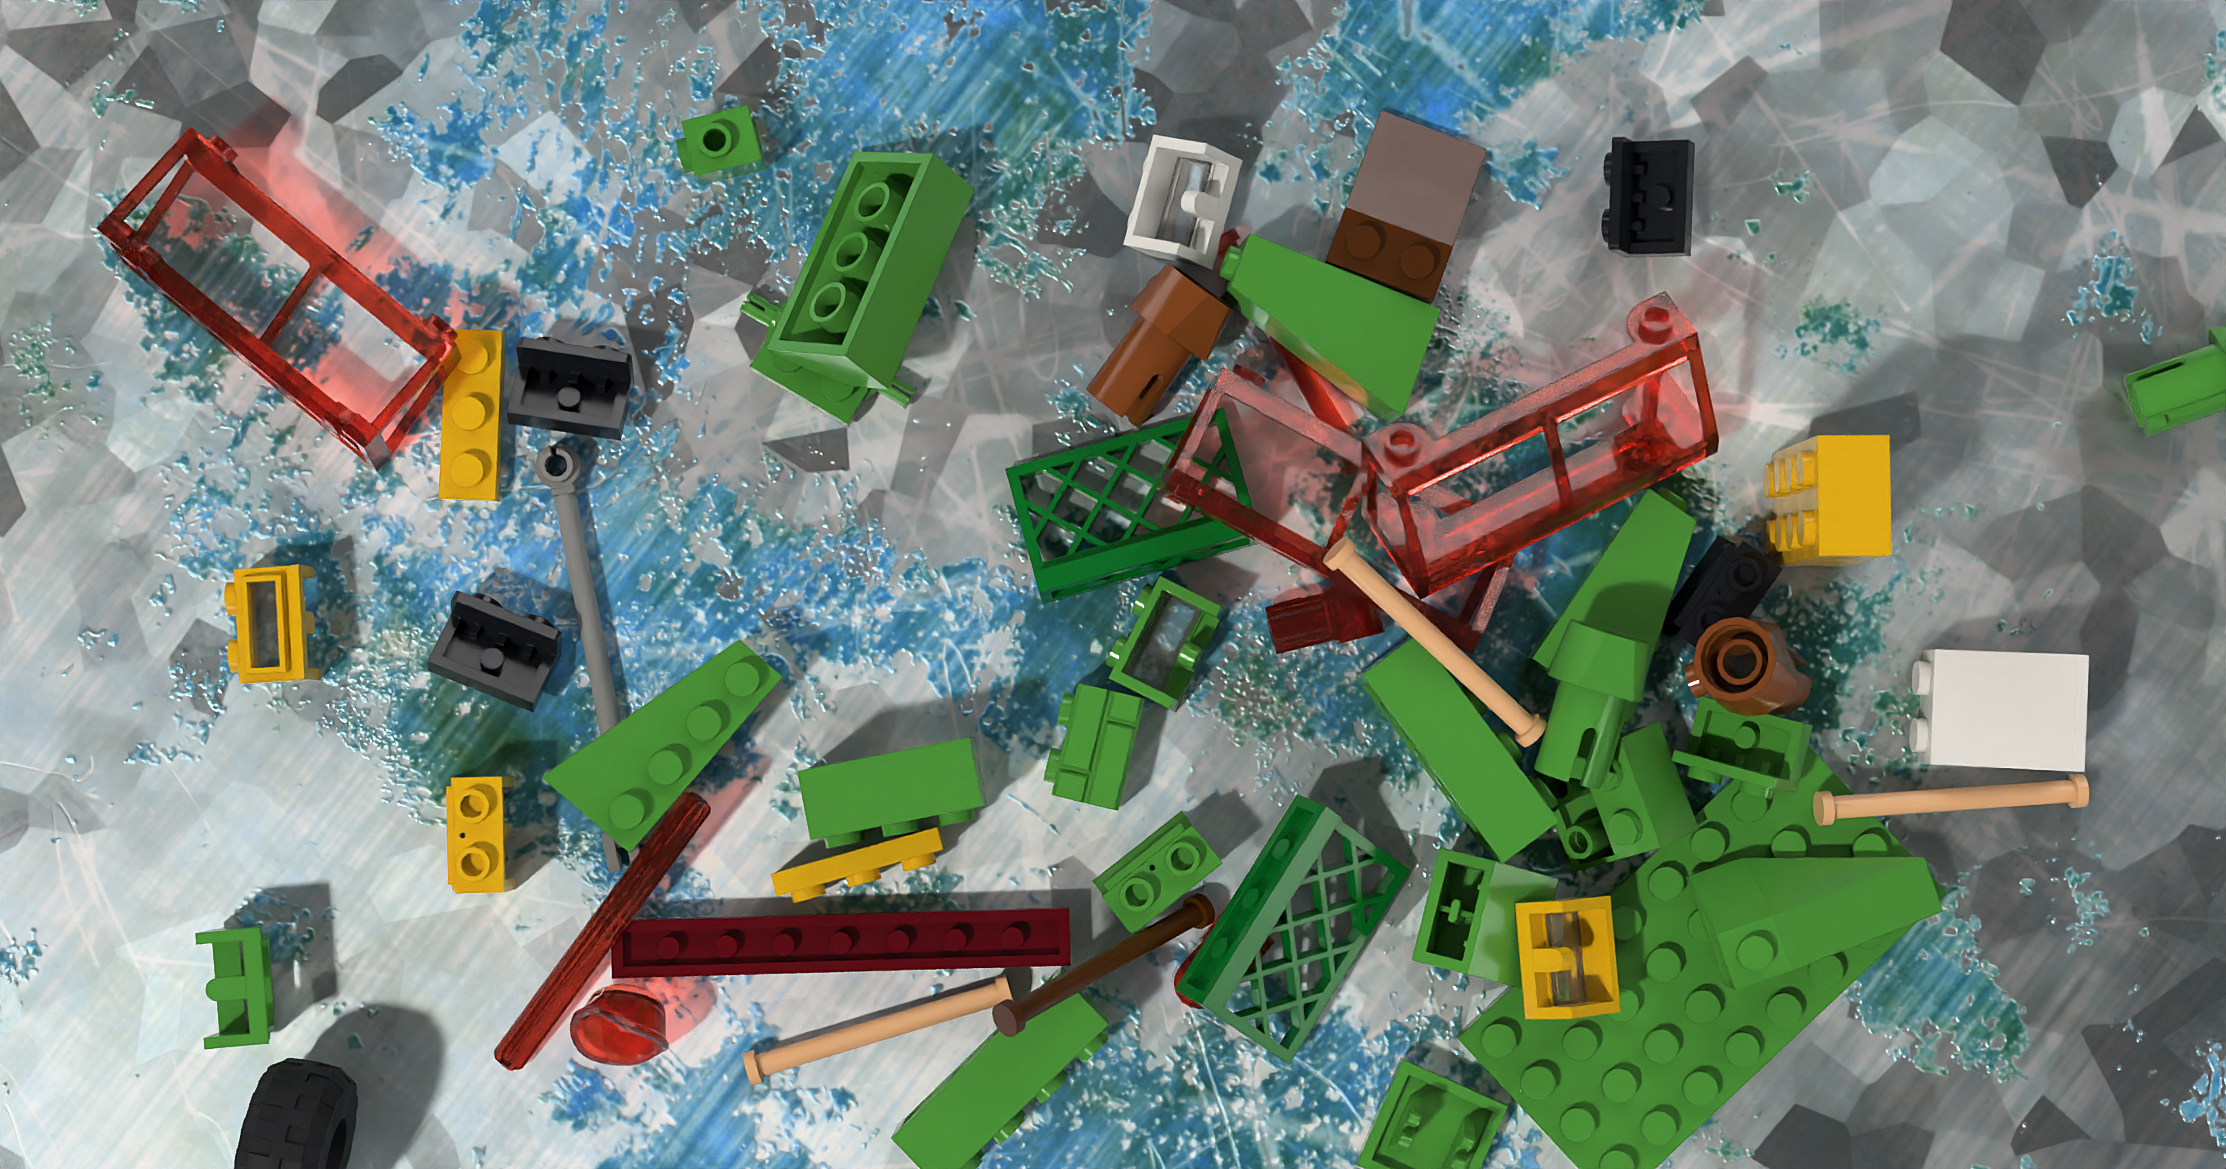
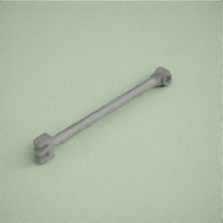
[535,444,667,874]

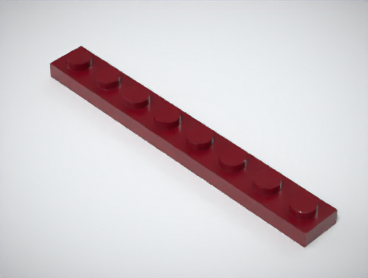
[610,907,1071,979]

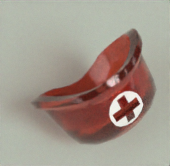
[570,984,669,1066]

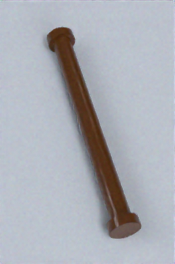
[992,893,1215,1037]

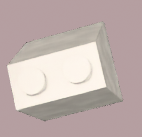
[1909,649,2089,772]

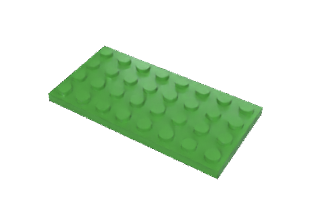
[1455,745,1947,1169]

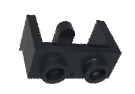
[1661,535,1783,655]

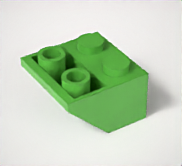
[1533,721,1699,872]
[1412,847,1559,989]

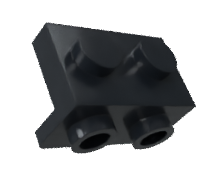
[1601,136,1695,258]
[506,337,634,441]
[427,591,562,712]

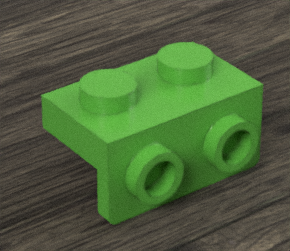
[1671,696,1813,799]

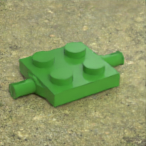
[740,290,918,427]

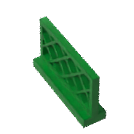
[1005,408,1261,604]
[1175,794,1410,1065]

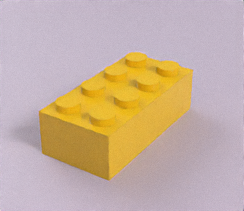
[1763,435,1892,567]

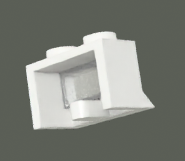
[1123,135,1243,270]

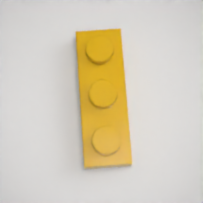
[439,329,506,502]
[770,826,946,903]

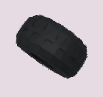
[234,1058,358,1169]

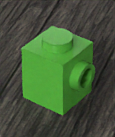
[676,104,767,185]

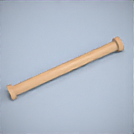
[1323,536,1547,748]
[1813,773,2089,826]
[743,974,1014,1086]

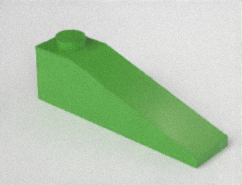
[1686,856,1943,990]

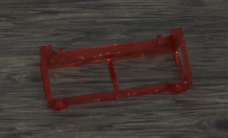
[96,126,462,472]
[1361,291,1719,600]
[1153,364,1526,655]

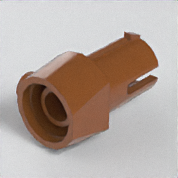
[1086,262,1234,428]
[1684,617,1812,717]

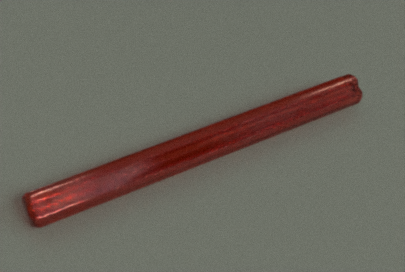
[494,792,711,1071]

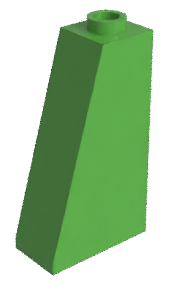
[1218,233,1441,424]
[1526,487,1697,724]

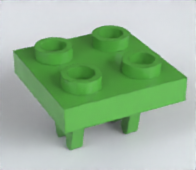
[1355,1058,1508,1169]

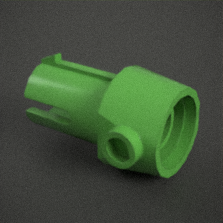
[2124,325,2226,438]
[1533,619,1652,789]

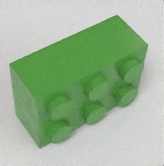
[797,737,987,848]

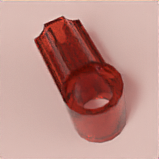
[1264,581,1385,655]

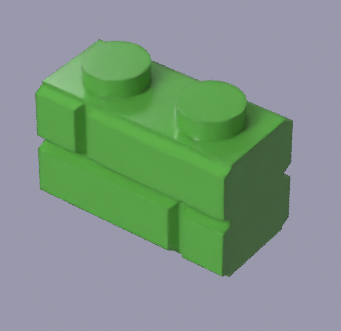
[1043,683,1145,811]

